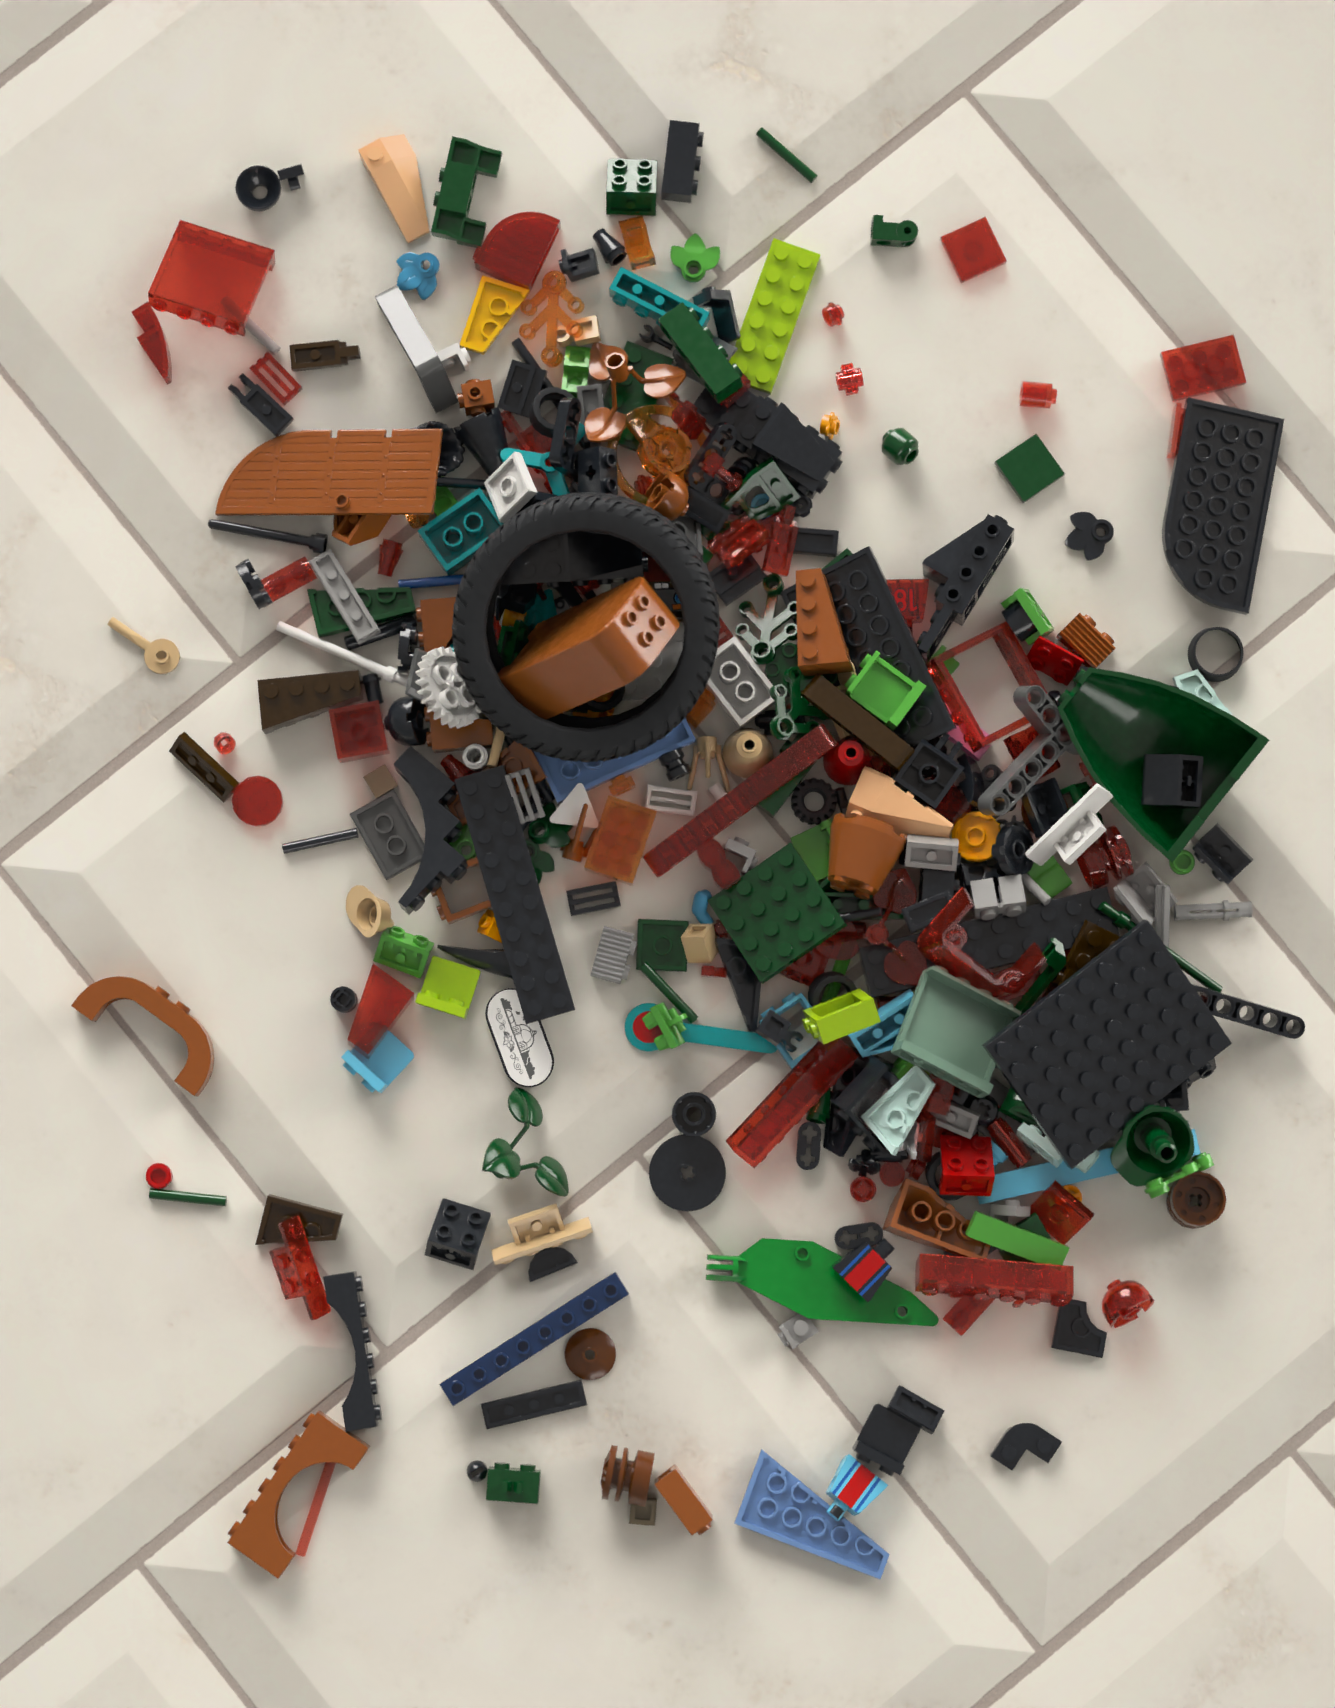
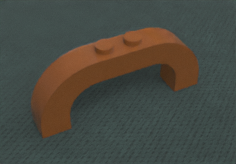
[71,976,214,1097]

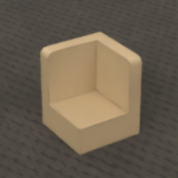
[681,924,718,963]

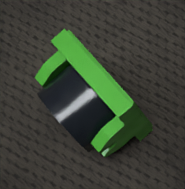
[1001,588,1054,645]

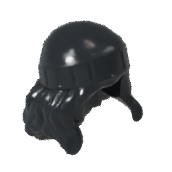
[411,421,465,477]

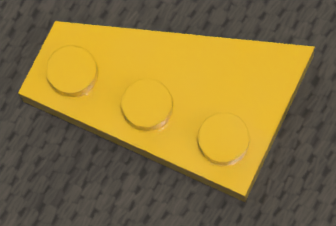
[459,275,530,355]

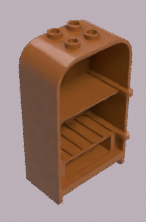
[498,577,680,720]

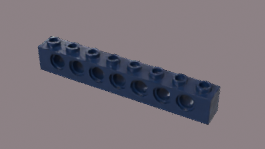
[439,1271,629,1406]

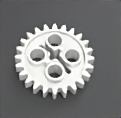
[415,646,482,729]

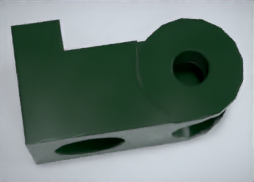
[870,215,918,247]

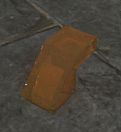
[618,216,656,270]

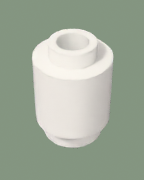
[462,744,490,773]

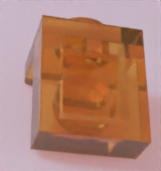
[686,688,716,729]

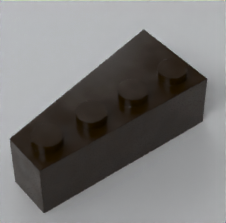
[257,670,364,734]

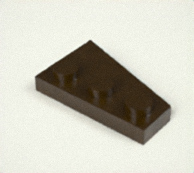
[255,1194,343,1245]

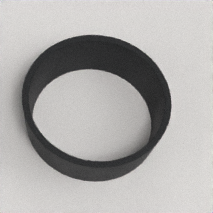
[1188,627,1244,682]

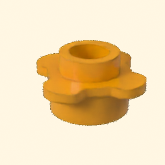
[820,412,840,440]

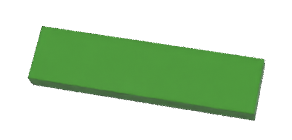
[965,1211,1069,1271]

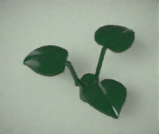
[482,1087,569,1197]

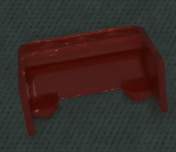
[917,887,1047,998]

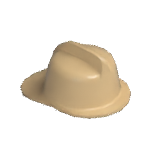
[346,885,394,938]

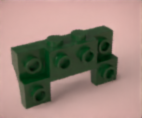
[431,136,502,249]

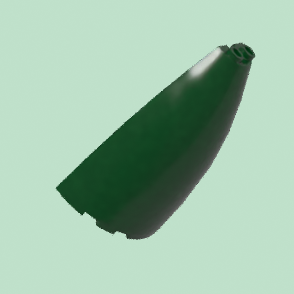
[1057,667,1270,862]

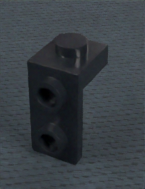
[692,286,740,344]

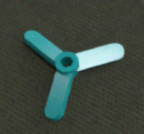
[500,423,585,496]

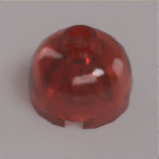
[1101,1279,1155,1328]

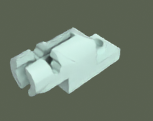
[1016,1122,1100,1173]

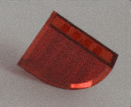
[473,212,561,292]

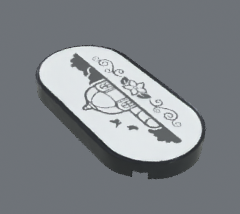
[485,988,554,1087]

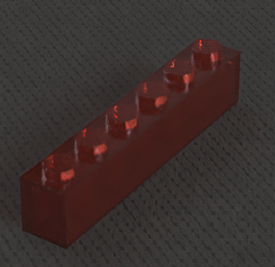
[726,1038,859,1168]
[915,1253,1074,1307]

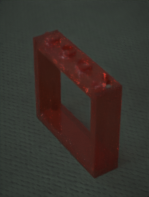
[926,621,1049,753]

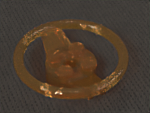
[607,404,713,504]

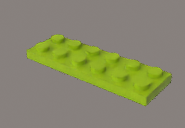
[729,238,821,395]

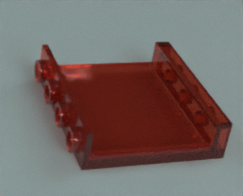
[148,220,275,336]

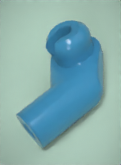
[692,889,714,924]

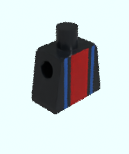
[832,1238,895,1302]

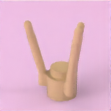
[687,736,731,793]

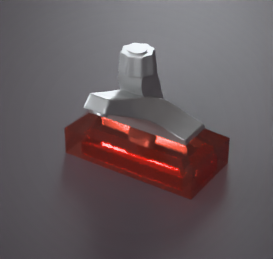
[898,1107,936,1164]

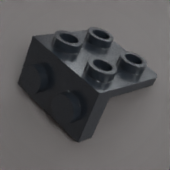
[852,1404,920,1476]

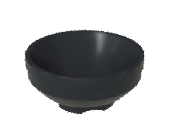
[235,165,281,211]

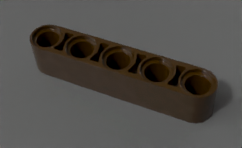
[801,674,915,771]

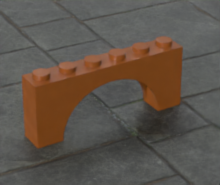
[416,597,494,753]
[227,1411,370,1578]

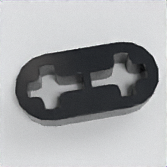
[796,1122,821,1170]
[834,1222,883,1249]

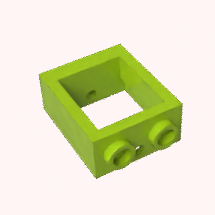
[802,989,881,1044]

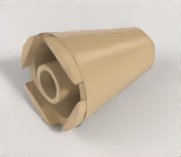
[723,728,773,778]

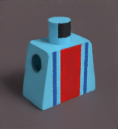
[826,1454,888,1521]

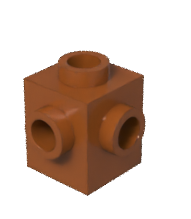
[457,379,495,417]

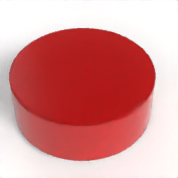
[146,1163,173,1189]

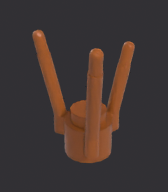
[560,804,603,863]

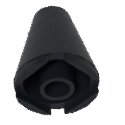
[454,407,509,477]

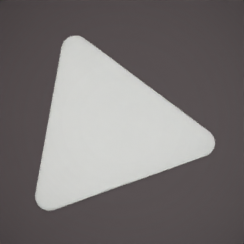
[550,783,599,828]

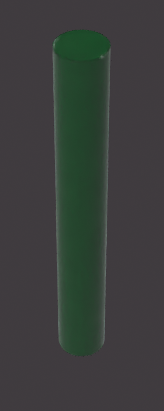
[756,127,818,183]
[639,962,698,1024]
[149,1188,227,1206]

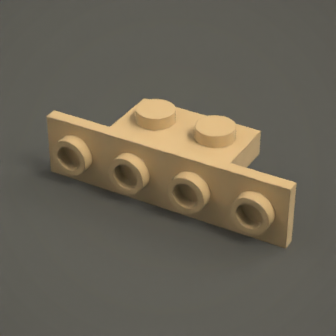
[491,1203,593,1265]

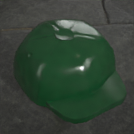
[1110,1105,1194,1187]

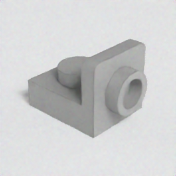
[778,1314,818,1349]

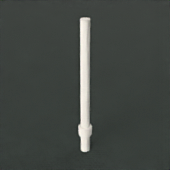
[276,621,408,686]

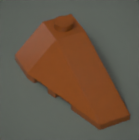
[882,1178,991,1264]

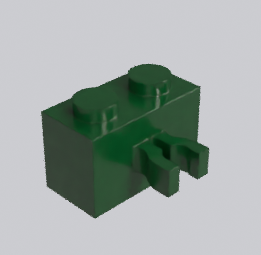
[486,1462,541,1504]

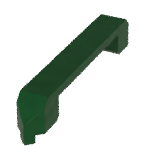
[1012,938,1066,1022]

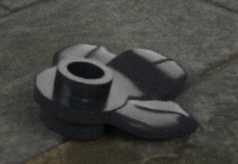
[1065,512,1114,561]

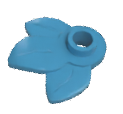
[397,252,440,300]

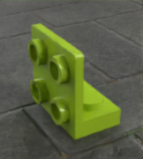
[415,956,481,1019]

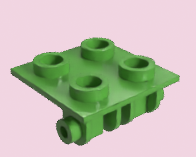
[790,818,833,881]

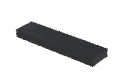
[481,1379,587,1429]

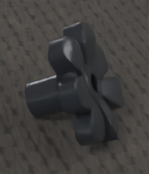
[848,1149,881,1177]

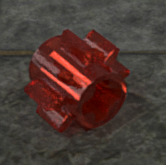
[835,363,864,396]

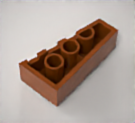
[796,568,854,676]

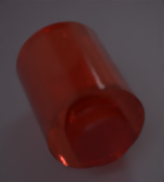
[1019,381,1057,409]

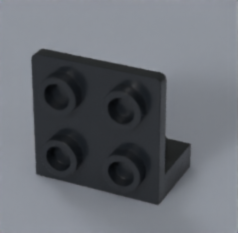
[425,1198,491,1270]

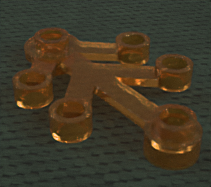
[519,270,584,368]

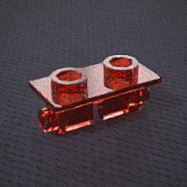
[261,556,317,602]
[942,1281,996,1336]

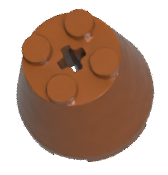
[828,813,907,900]

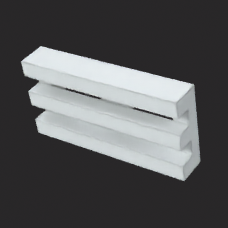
[644,784,698,817]

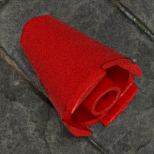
[823,736,873,786]

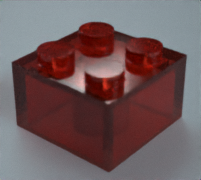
[329,700,390,763]

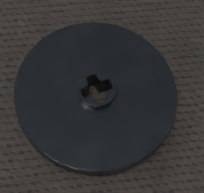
[649,1134,726,1211]

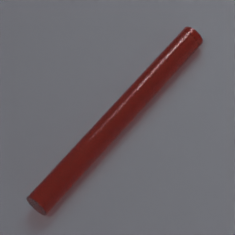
[295,1462,336,1557]

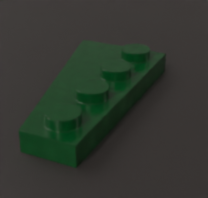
[307,587,416,638]

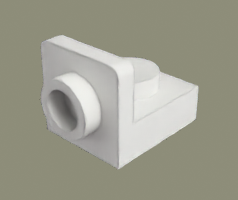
[437,343,471,372]

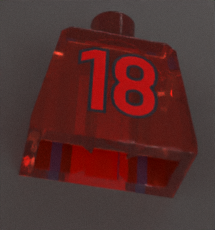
[886,579,929,635]

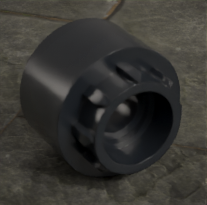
[672,1092,716,1137]

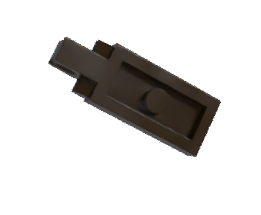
[289,340,361,372]

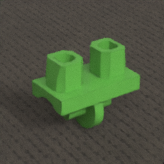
[642,1002,688,1051]

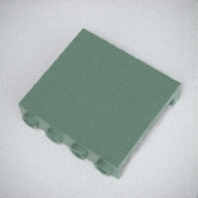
[891,966,1021,1098]

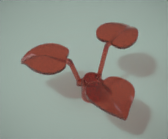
[815,868,927,985]

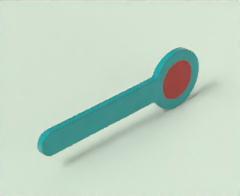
[625,1003,778,1054]

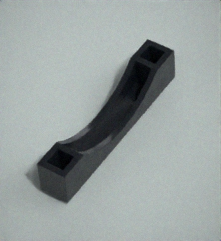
[323,1271,382,1432]

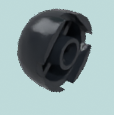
[384,696,429,746]

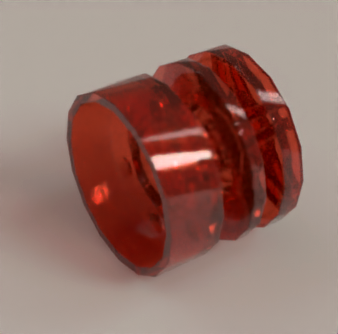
[1076,825,1134,890]

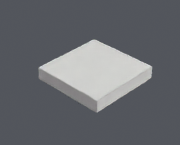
[484,451,537,523]

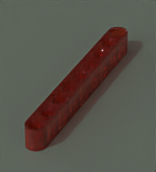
[643,723,838,878]

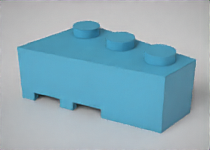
[848,989,914,1057]

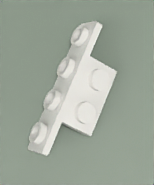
[1025,784,1113,866]

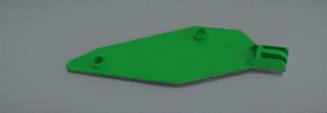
[706,1238,939,1326]

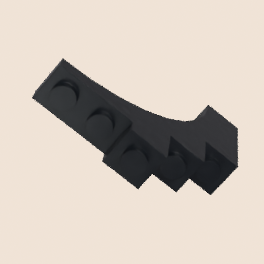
[394,746,468,915]

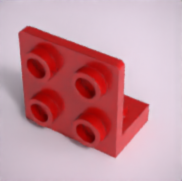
[939,1135,995,1196]

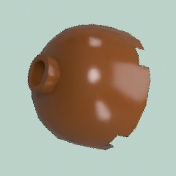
[642,470,689,521]

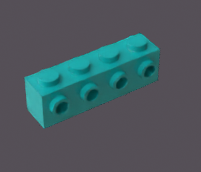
[609,267,710,328]

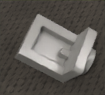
[724,837,759,875]
[989,1200,1031,1223]

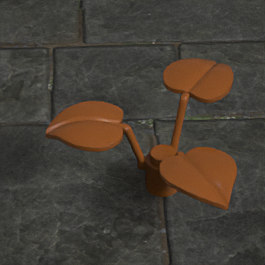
[584,342,686,443]

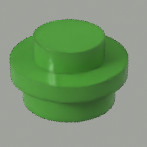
[1169,849,1195,875]

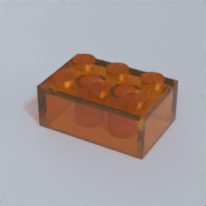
[584,795,657,886]

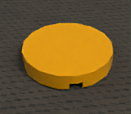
[951,811,1001,862]

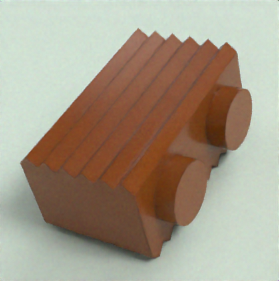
[1056,613,1116,668]

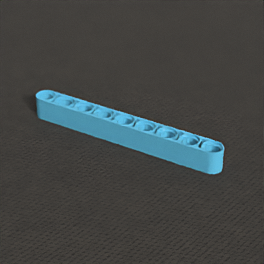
[977,1129,1201,1205]

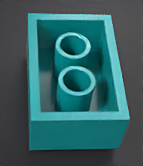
[417,487,504,576]

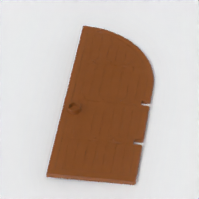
[215,429,443,516]

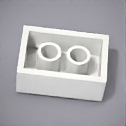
[706,636,780,730]

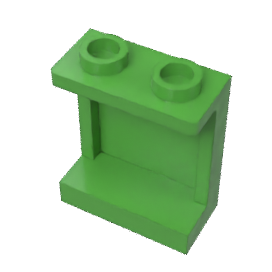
[844,650,926,732]

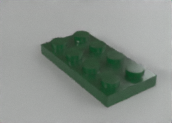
[604,341,674,452]

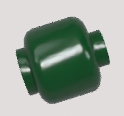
[881,428,919,465]

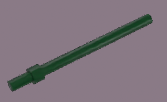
[1098,901,1223,992]

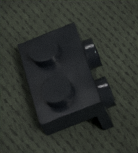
[1021,778,1068,838]
[1192,823,1253,884]

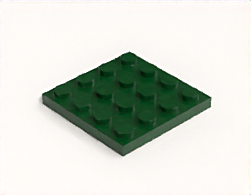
[707,842,847,984]

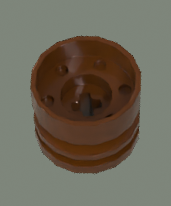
[1166,1171,1226,1229]
[600,1445,655,1507]

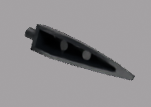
[437,945,513,979]

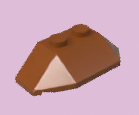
[332,515,392,546]

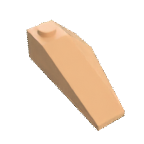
[358,134,430,244]
[845,766,954,838]

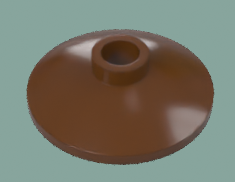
[565,1328,616,1380]

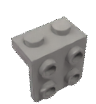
[1113,862,1178,924]

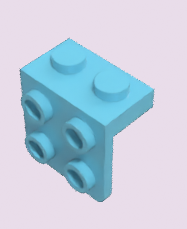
[341,1023,414,1093]

